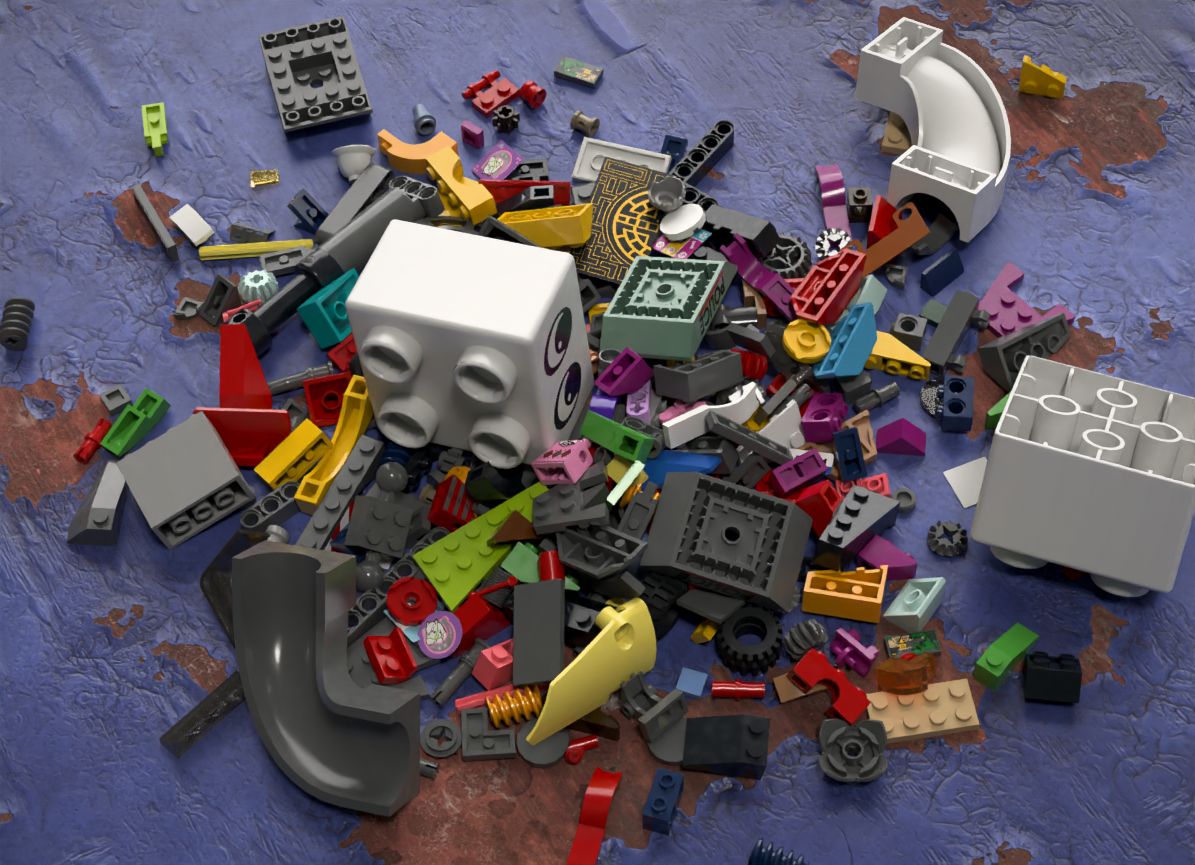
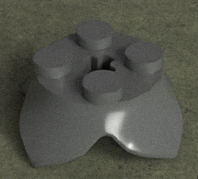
[819,719,888,786]

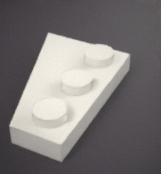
[736,400,807,465]

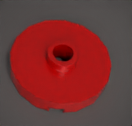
[386,577,437,627]

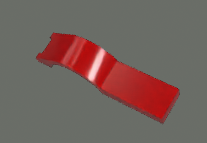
[566,767,623,865]

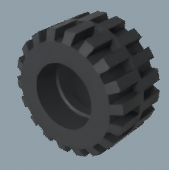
[632,572,689,641]
[717,604,783,676]

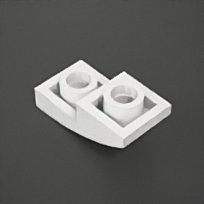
[169,204,214,246]

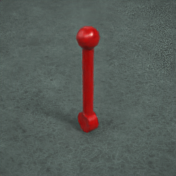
[468,576,518,599]

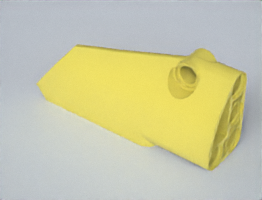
[526,597,657,746]

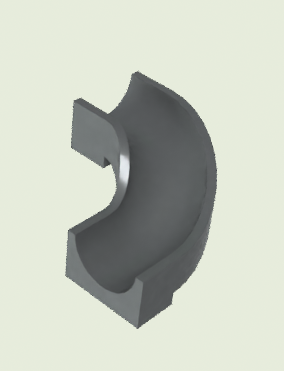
[232,540,420,817]

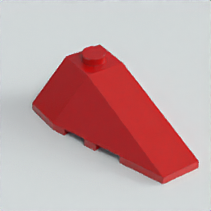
[219,324,273,410]

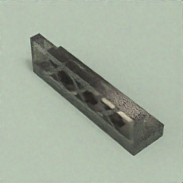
[159,670,246,759]

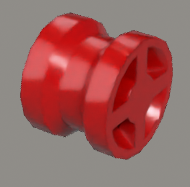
[518,80,547,108]

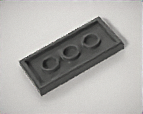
[513,578,565,688]

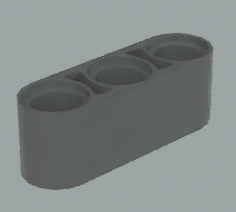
[240,481,301,541]

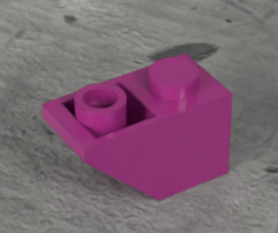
[857,535,917,581]

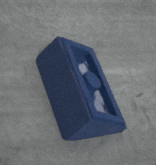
[920,247,964,297]

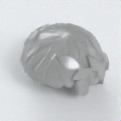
[648,176,686,212]

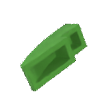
[100,388,171,457]

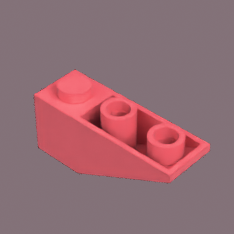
[472,639,513,690]

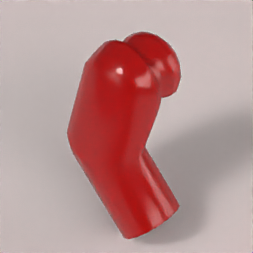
[565,734,599,764]

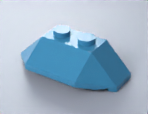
[812,302,877,379]

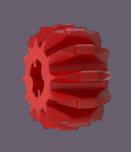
[730,348,768,379]

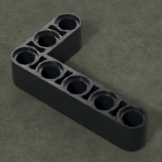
[668,120,734,213]

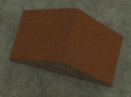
[487,509,544,546]

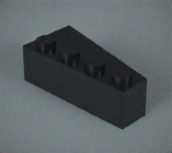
[814,485,900,572]

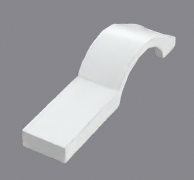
[662,382,759,449]

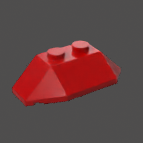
[790,248,867,324]

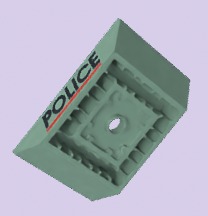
[600,256,738,361]

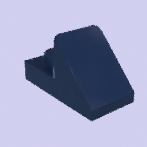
[287,189,329,235]
[831,427,867,482]

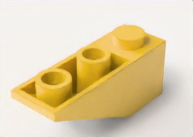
[864,331,931,381]

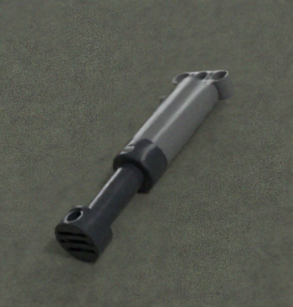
[222,176,445,357]

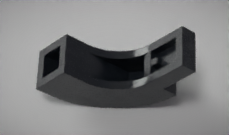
[465,461,527,509]

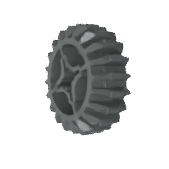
[756,231,812,279]

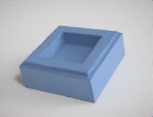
[676,667,708,700]

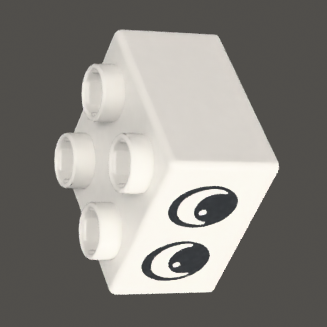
[345,219,594,469]

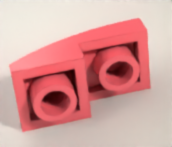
[835,473,892,504]

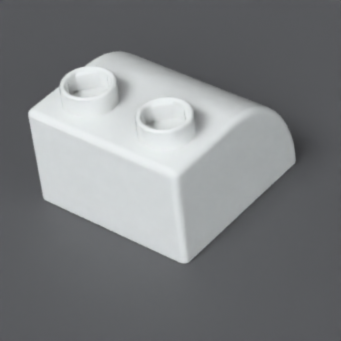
[970,356,1195,597]

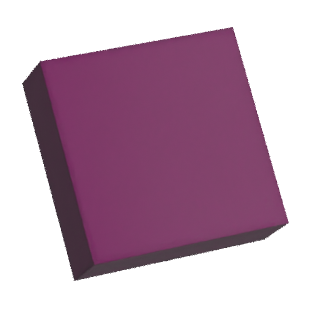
[461,120,485,149]

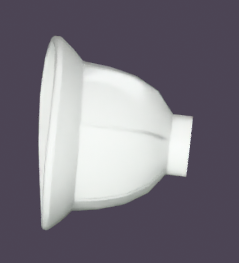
[331,145,376,184]

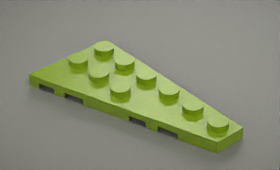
[413,481,549,614]

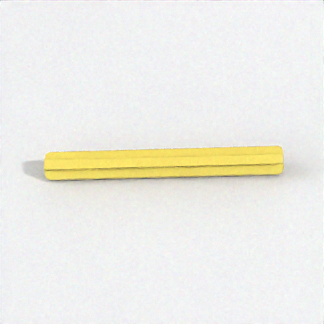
[199,239,314,260]

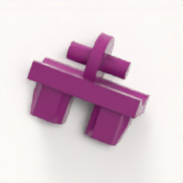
[829,628,879,677]

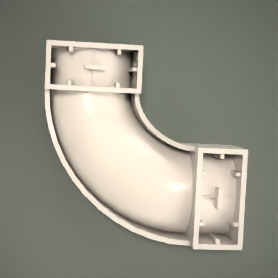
[855,17,1011,243]

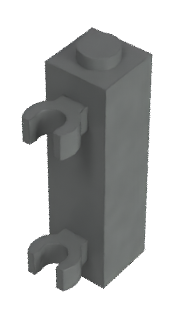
[922,290,991,378]

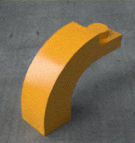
[377,129,459,174]

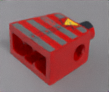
[427,474,480,533]

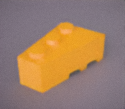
[802,565,888,623]

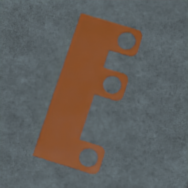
[840,202,930,279]

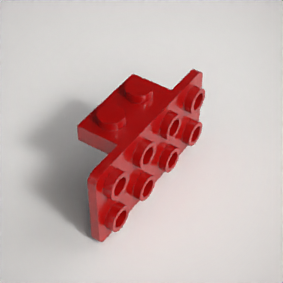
[193,407,292,468]

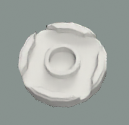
[660,204,706,241]

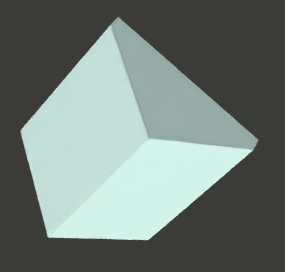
[883,577,946,633]

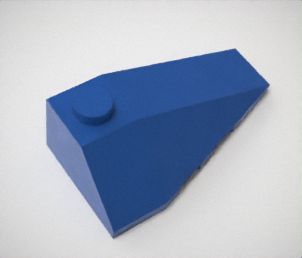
[616,449,721,500]

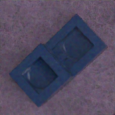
[659,135,688,174]

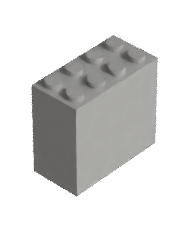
[116,411,255,550]

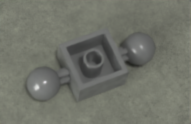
[344,462,414,593]

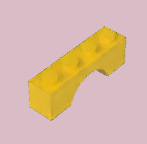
[425,146,497,225]

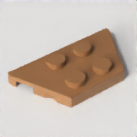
[796,409,877,481]

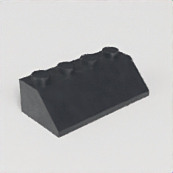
[503,589,617,648]

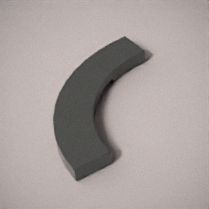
[535,539,646,599]

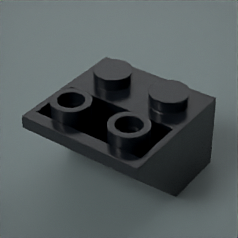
[1024,651,1082,703]

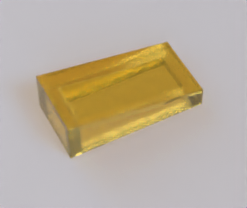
[249,169,279,187]

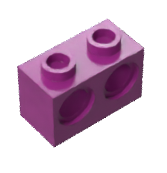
[801,393,848,442]
[768,448,828,498]

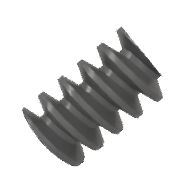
[0,297,35,351]

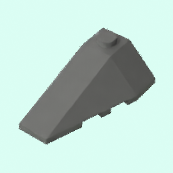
[978,313,1071,392]
[67,460,129,546]

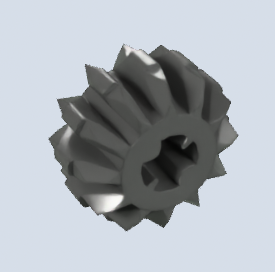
[782,619,829,661]

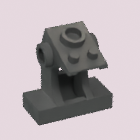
[620,671,689,742]

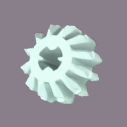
[238,269,279,306]

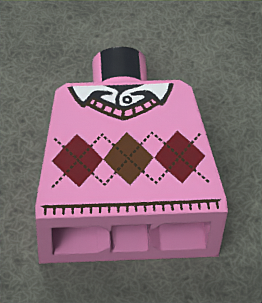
[531,436,593,485]

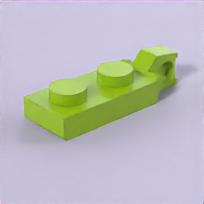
[141,102,168,157]

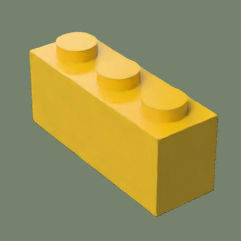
[254,418,334,490]

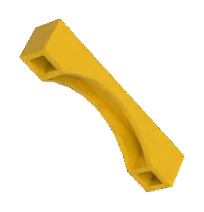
[294,375,374,515]

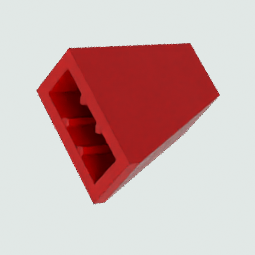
[450,592,511,658]

